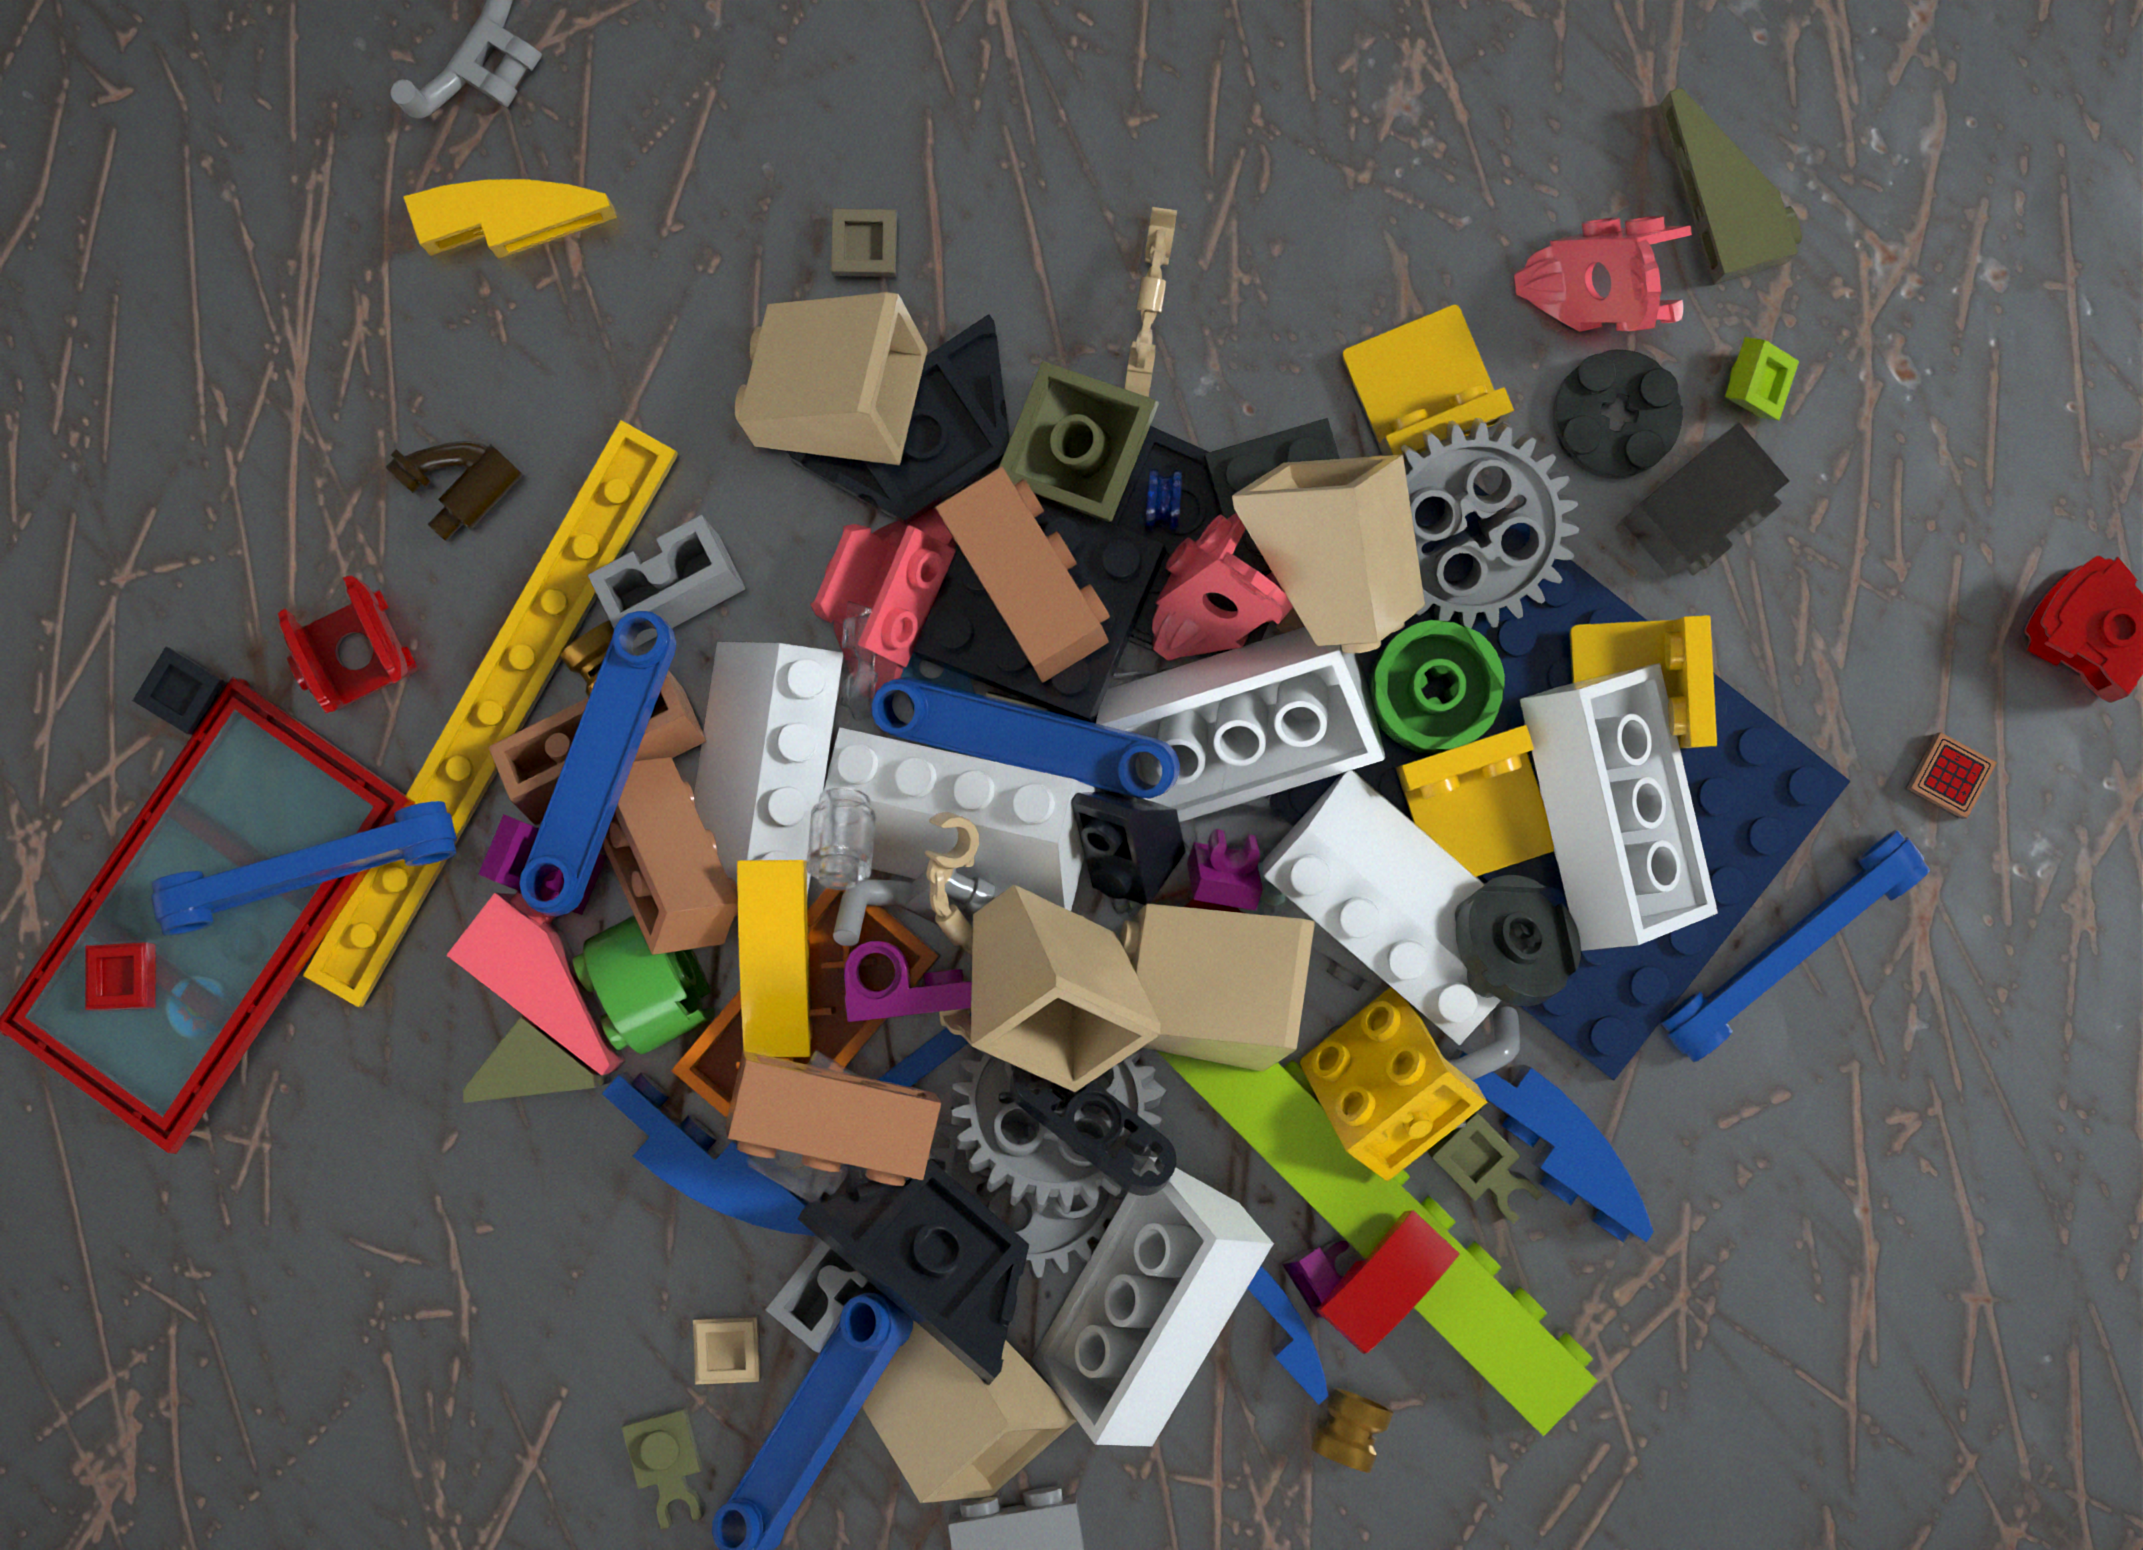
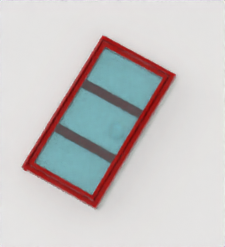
[0,676,415,1154]

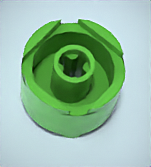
[1368,620,1505,754]
[573,915,715,1054]

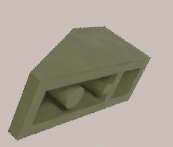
[1660,88,1802,285]

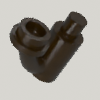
[386,441,523,542]

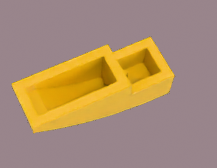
[403,179,617,259]
[737,860,810,1057]

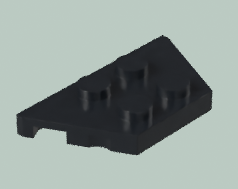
[786,314,1010,525]
[798,1159,1029,1385]

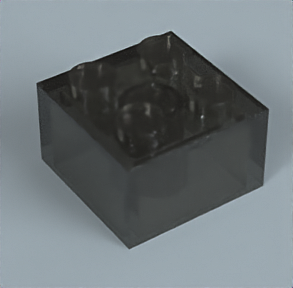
[1621,422,1790,577]

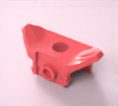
[1514,215,1692,332]
[810,507,957,699]
[1152,513,1293,661]

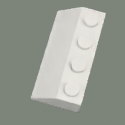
[1096,627,1385,822]
[694,642,843,902]
[1520,663,1718,951]
[824,727,1100,911]
[1263,770,1528,1045]
[1031,1157,1274,1446]

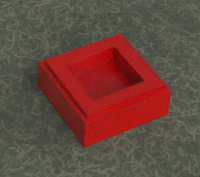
[85,942,156,1011]

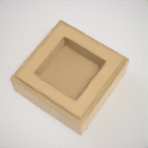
[693,1315,761,1385]

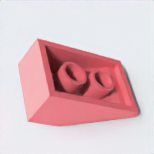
[447,891,625,1076]

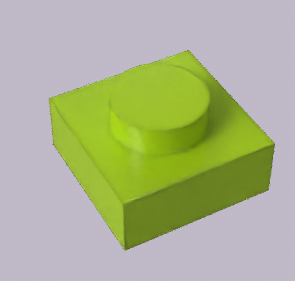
[1725,337,1799,421]

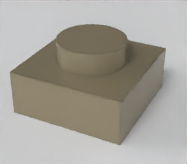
[831,208,897,277]

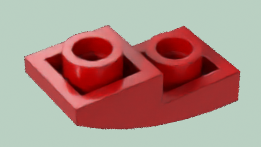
[1316,1210,1460,1354]

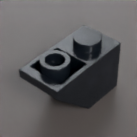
[1072,792,1186,905]

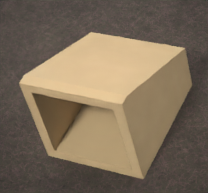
[735,292,928,465]
[1232,454,1425,653]
[971,885,1161,1092]
[1119,904,1315,1072]
[862,1320,1077,1503]

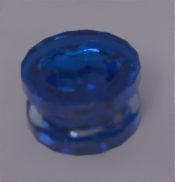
[1145,469,1182,528]

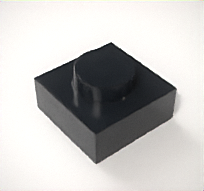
[132,646,226,735]

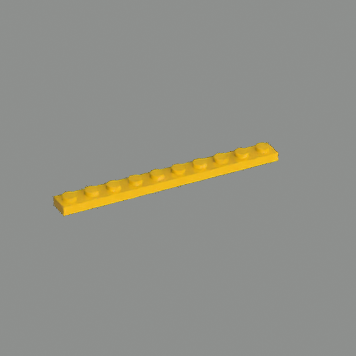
[303,420,679,1007]

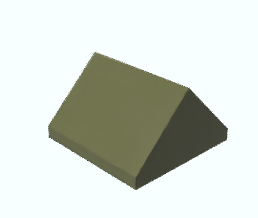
[999,361,1159,522]
[462,1016,610,1103]

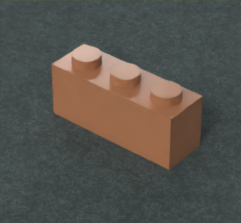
[936,466,1110,683]
[489,670,706,826]
[603,757,738,955]
[725,1051,941,1186]

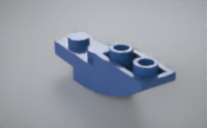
[1449,1049,1654,1243]
[602,1072,826,1237]

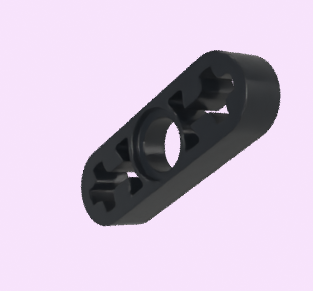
[1010,1066,1177,1196]

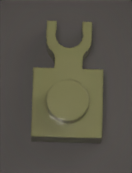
[1427,1112,1543,1224]
[621,1406,704,1530]

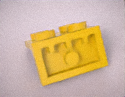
[1342,305,1514,462]
[1570,615,1717,749]
[1395,725,1554,877]
[1300,987,1488,1182]

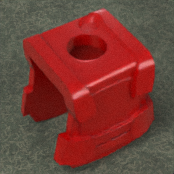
[2024,556,2143,703]
[278,575,418,713]

